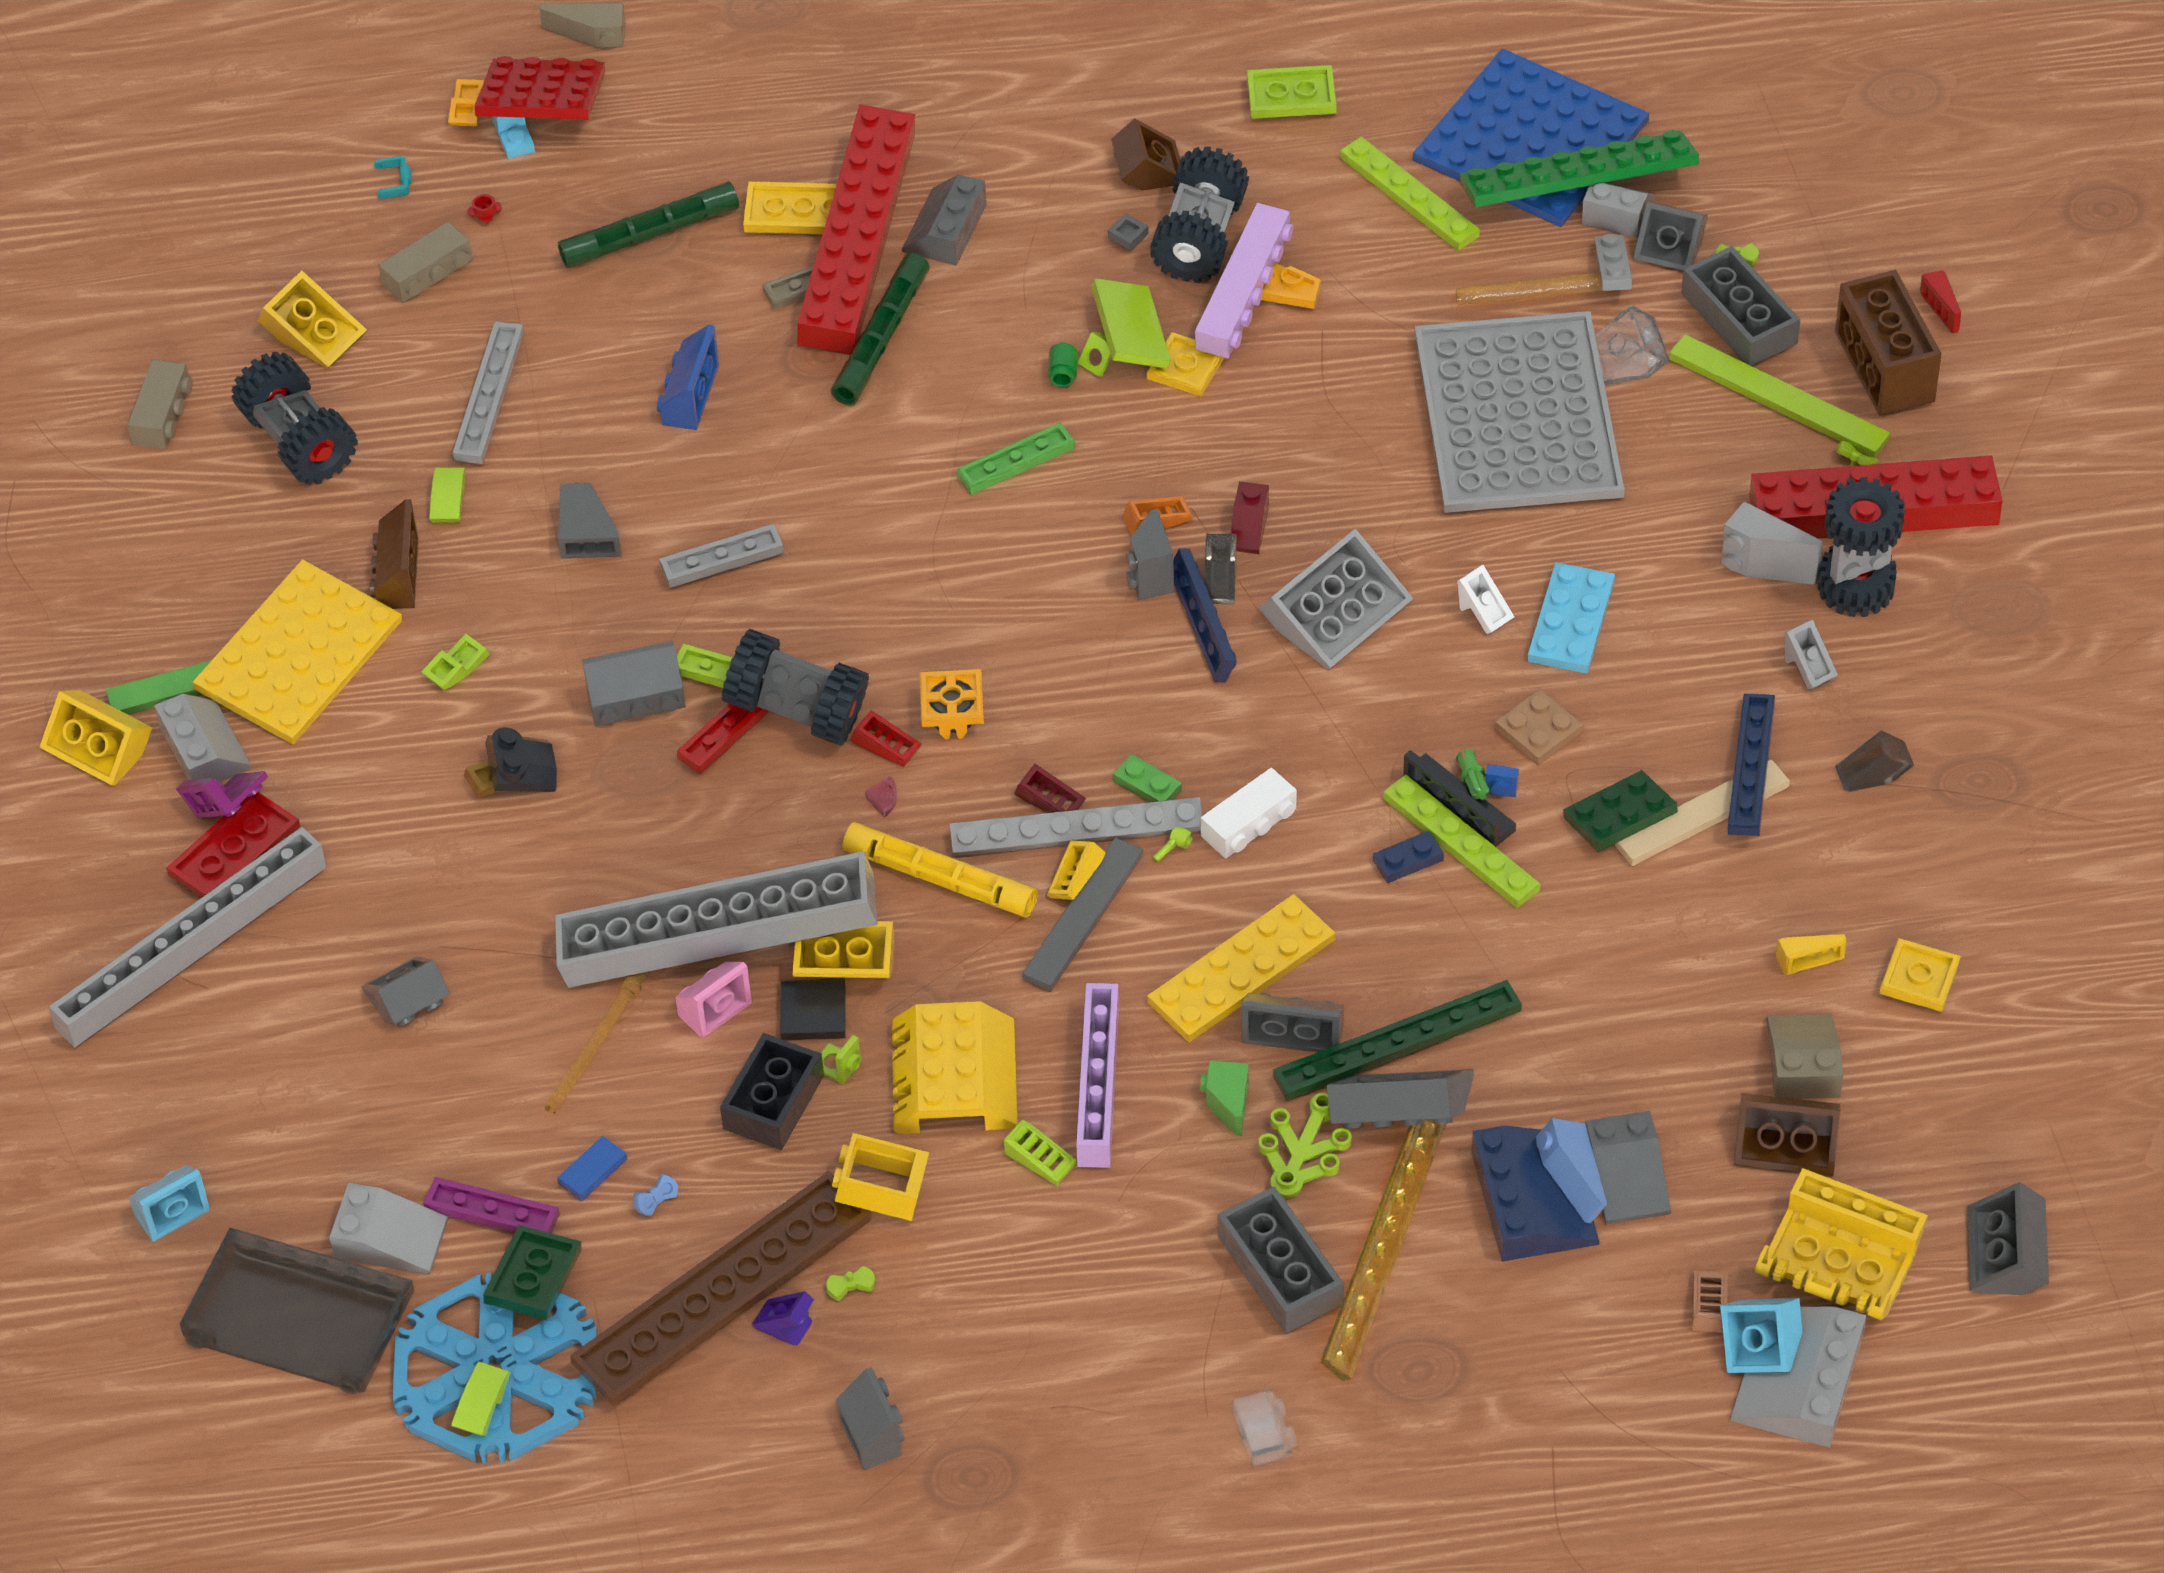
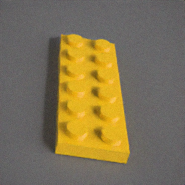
[1147,894,1336,1043]

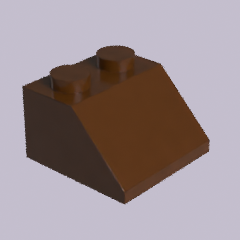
[1111,118,1180,191]

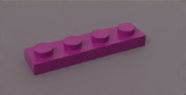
[423,1177,560,1234]

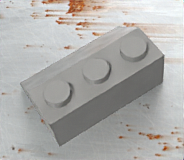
[154,694,252,782]

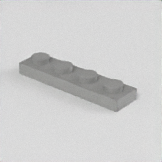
[659,524,784,588]

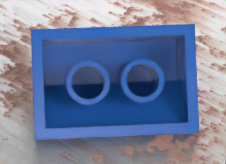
[657,324,719,430]

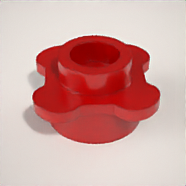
[467,194,502,223]

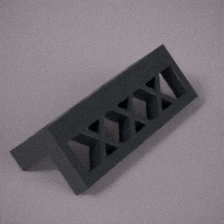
[1403,750,1516,847]

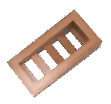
[1692,1270,1728,1333]

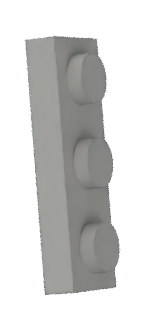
[1594,234,1632,291]

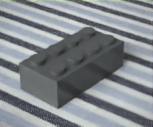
[1681,246,1800,366]
[1217,1186,1344,1334]

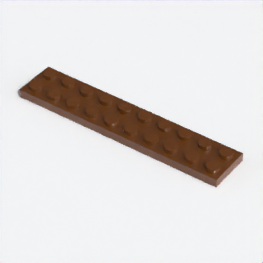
[570,1171,871,1406]

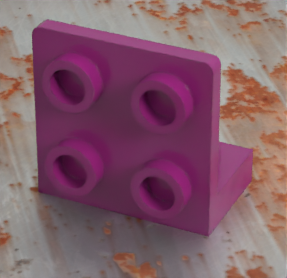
[176,771,268,818]

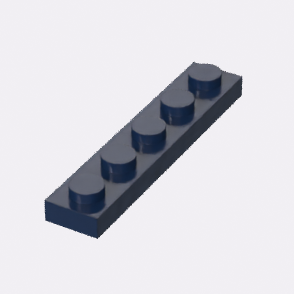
[1173,548,1237,682]

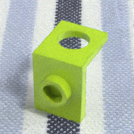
[1078,332,1111,377]
[821,1035,862,1085]

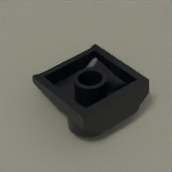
[485,727,557,792]

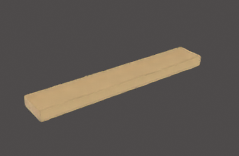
[1614,759,1790,866]

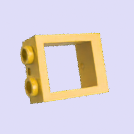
[832,1133,930,1221]

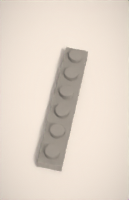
[452,321,524,464]

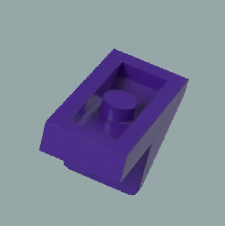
[752,1291,814,1345]

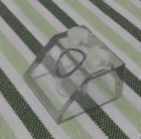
[1595,305,1670,385]

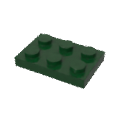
[1563,770,1678,852]
[483,1225,582,1320]

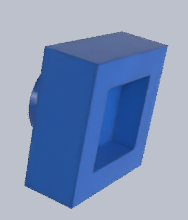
[1485,764,1519,798]

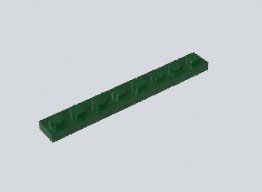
[1273,980,1522,1101]

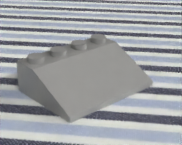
[1259,528,1414,670]
[1730,1307,1867,1448]

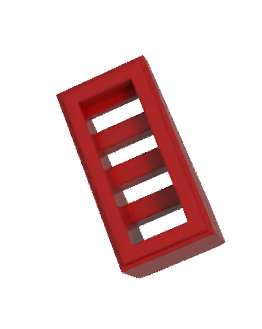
[1920,270,1961,334]
[850,710,922,767]

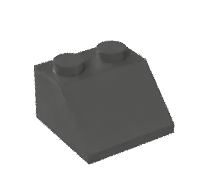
[1633,202,1708,271]
[1126,509,1174,600]
[361,956,450,1026]

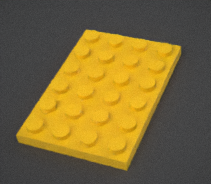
[193,559,402,745]

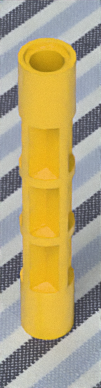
[842,822,1038,918]

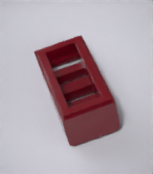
[1014,763,1086,813]

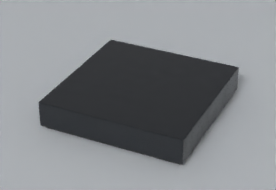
[780,979,846,1040]

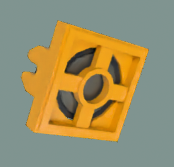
[920,669,984,740]

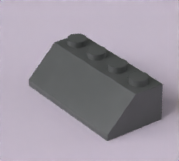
[1327,1069,1474,1129]

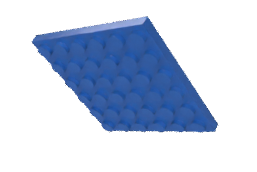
[1413,48,1649,227]

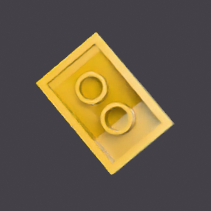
[257,271,367,369]

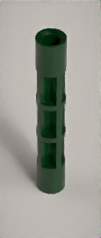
[557,181,739,269]
[831,253,930,405]

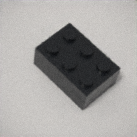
[720,1033,824,1150]

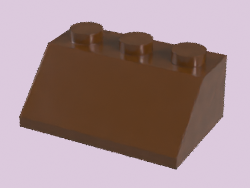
[370,499,419,609]
[1734,1093,1840,1176]

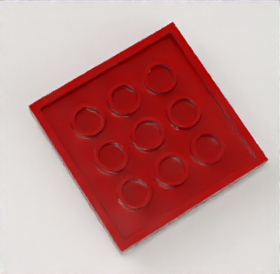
[474,56,605,120]

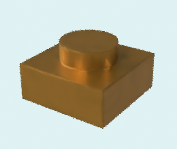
[464,761,500,798]

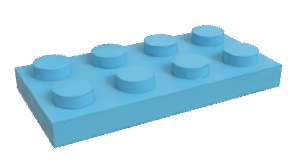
[1528,562,1615,674]

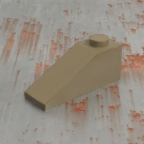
[539,3,626,47]

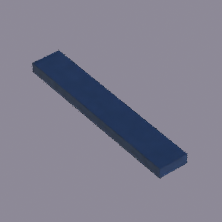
[1728,694,1775,836]

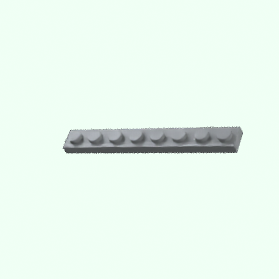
[950,797,1202,857]

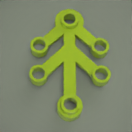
[1258,1093,1352,1199]

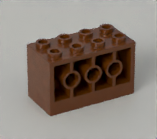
[1835,270,1942,416]

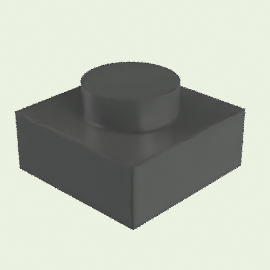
[1108,213,1149,251]

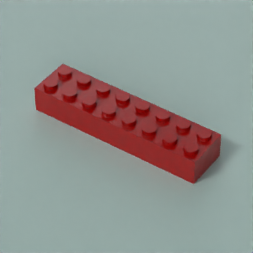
[1749,455,2003,539]

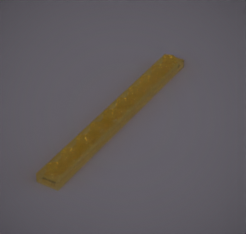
[1320,1119,1446,1381]

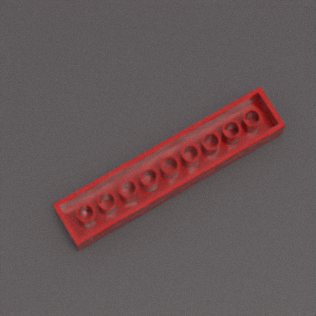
[797,104,915,355]

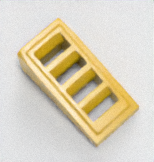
[1047,840,1106,900]
[1776,934,1847,975]

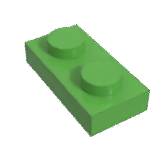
[1113,754,1182,802]

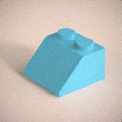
[129,1165,210,1242]
[1720,1298,1803,1373]

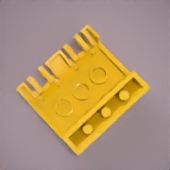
[891,1001,1018,1134]
[1754,1168,1928,1321]

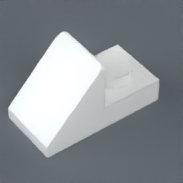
[1457,565,1514,634]

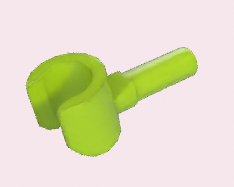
[1152,826,1193,862]

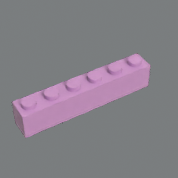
[1195,203,1294,359]
[1076,983,1119,1168]

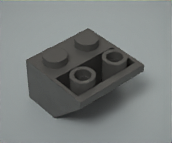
[836,1367,904,1471]

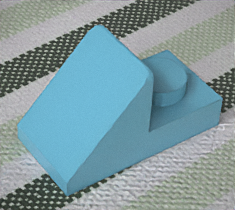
[492,117,535,159]

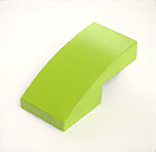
[430,468,465,523]
[421,633,490,690]
[451,1361,511,1436]

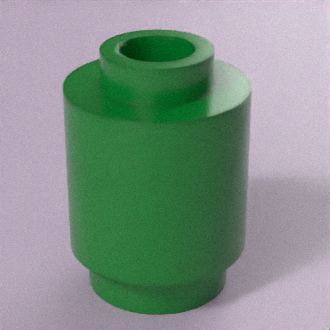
[1047,343,1078,387]

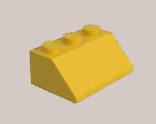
[39,690,153,786]
[793,921,895,978]

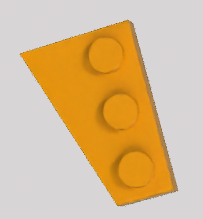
[1261,263,1321,309]

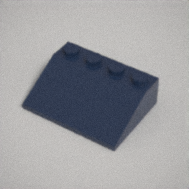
[1472,1125,1599,1262]

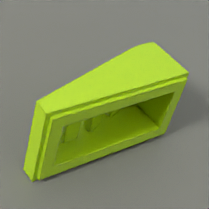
[1004,1120,1077,1186]

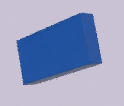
[557,1136,627,1201]

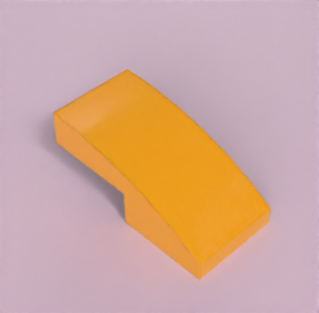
[448,79,484,126]

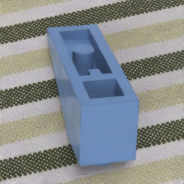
[1536,1118,1607,1223]

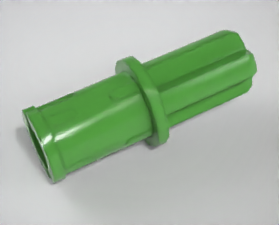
[1456,749,1489,800]

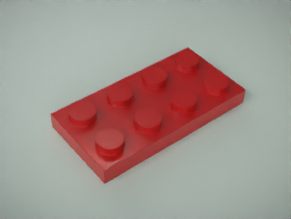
[166,792,301,898]

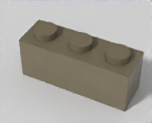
[378,221,472,303]
[127,360,193,449]

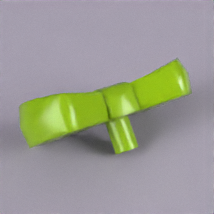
[1715,243,1759,266]
[1836,441,1879,466]
[826,1266,876,1301]

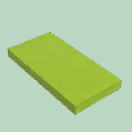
[1091,278,1171,368]

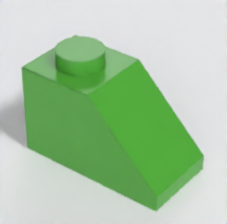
[1201,1060,1249,1136]

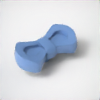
[633,1174,678,1216]

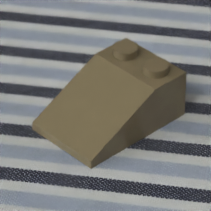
[1767,1014,1843,1099]

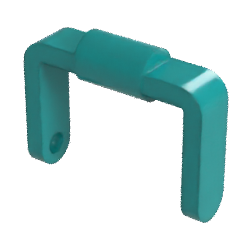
[374,156,412,199]

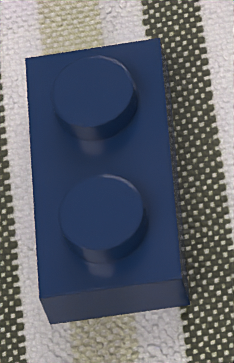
[1373,831,1444,884]

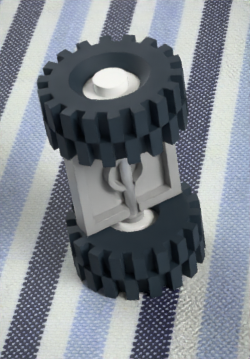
[1150,146,1249,283]

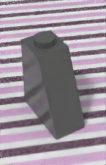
[558,483,622,559]

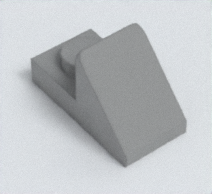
[1785,619,1838,689]

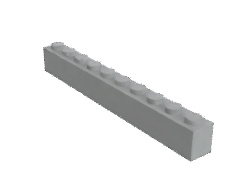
[49,827,327,1048]

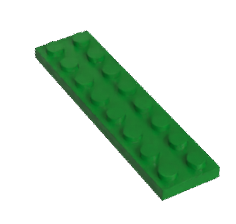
[1460,130,1699,207]

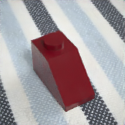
[1229,481,1269,554]

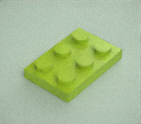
[1247,65,1336,119]

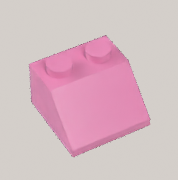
[675,962,752,1039]

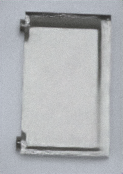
[180,1228,414,1394]

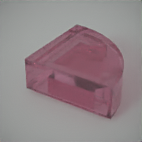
[865,776,897,817]

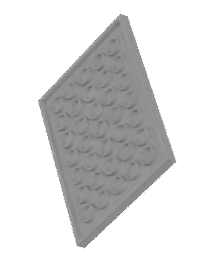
[1414,311,1625,513]

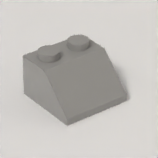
[1582,182,1655,238]

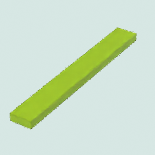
[1669,334,1891,458]

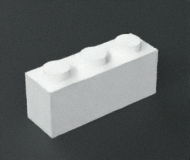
[1200,767,1297,859]

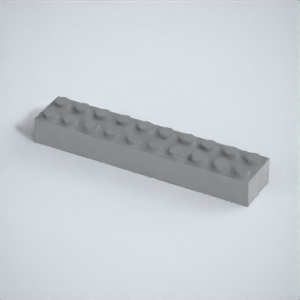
[555,851,878,988]

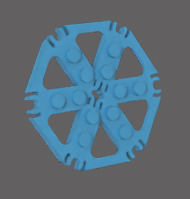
[393,1272,598,1464]

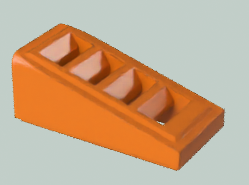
[1123,496,1193,536]

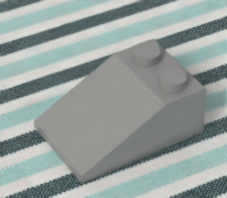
[1721,502,1823,584]
[329,1183,448,1275]

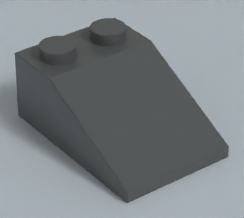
[1585,1111,1671,1224]

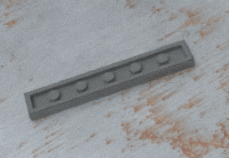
[1022,837,1143,992]

